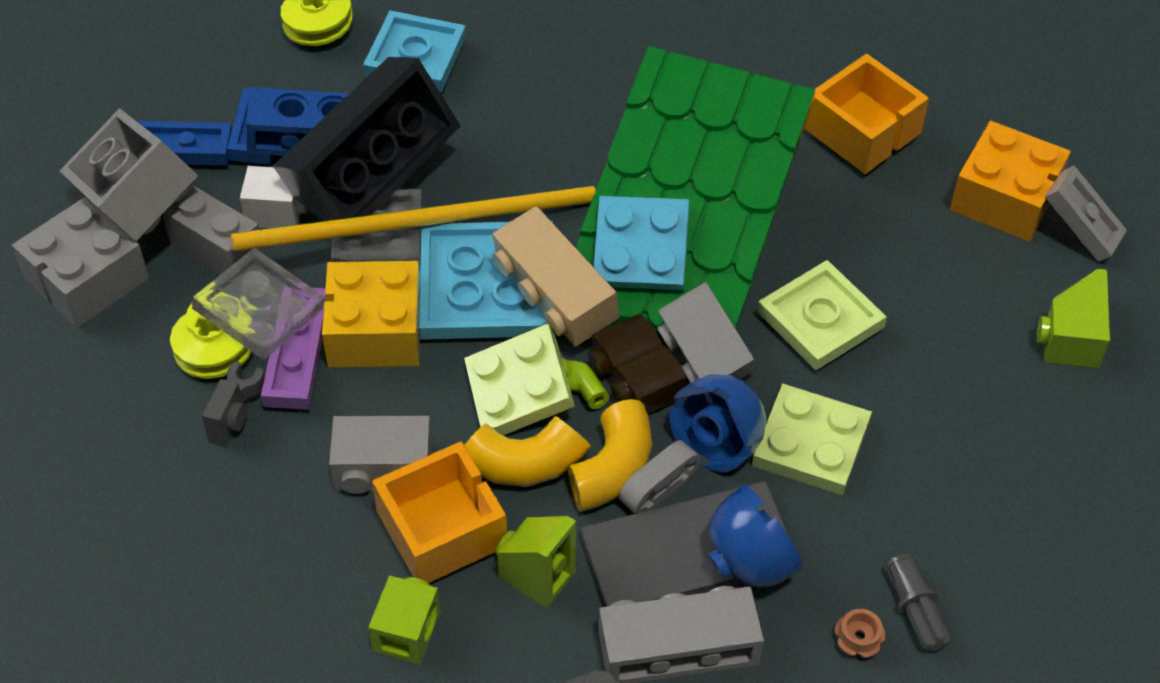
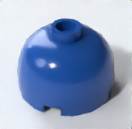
[669,374,766,472]
[708,485,804,588]

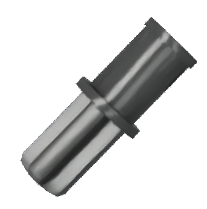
[884,553,950,652]

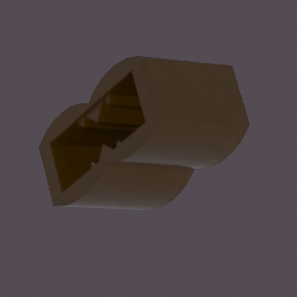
[588,314,687,414]

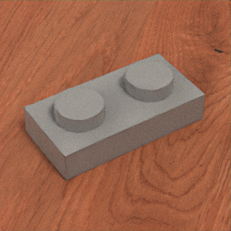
[1045,165,1127,262]

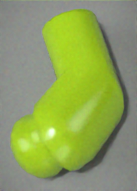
[561,357,610,409]

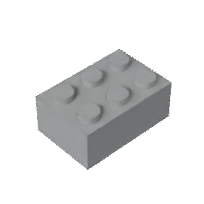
[60,108,198,241]

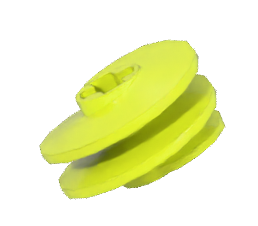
[280,0,353,46]
[170,295,254,379]

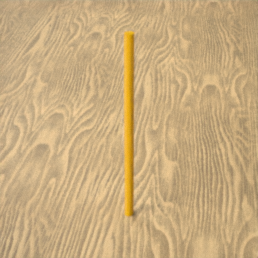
[230,186,596,252]

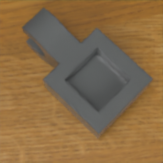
[202,361,265,447]

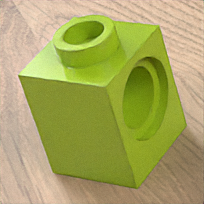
[368,575,440,665]

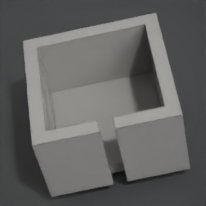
[12,197,149,328]

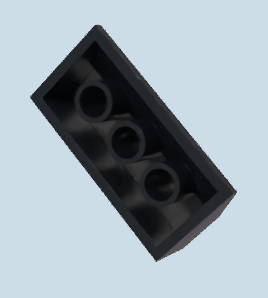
[273,57,461,238]

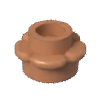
[835,609,886,658]

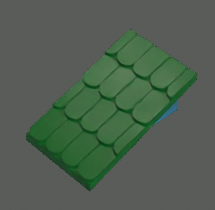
[576,45,815,343]

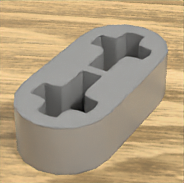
[619,440,701,514]

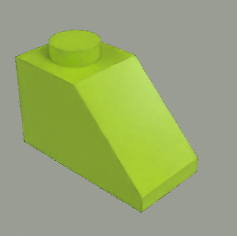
[1037,269,1110,368]
[496,516,576,608]

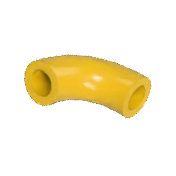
[568,399,653,512]
[464,416,591,487]

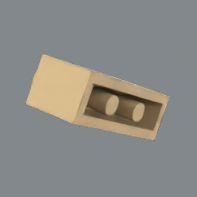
[492,206,620,347]

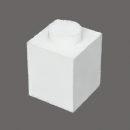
[240,166,308,228]

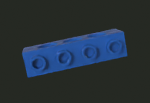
[246,87,349,156]

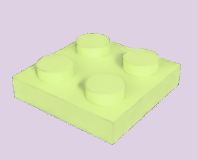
[757,260,887,370]
[464,324,575,435]
[752,383,872,496]

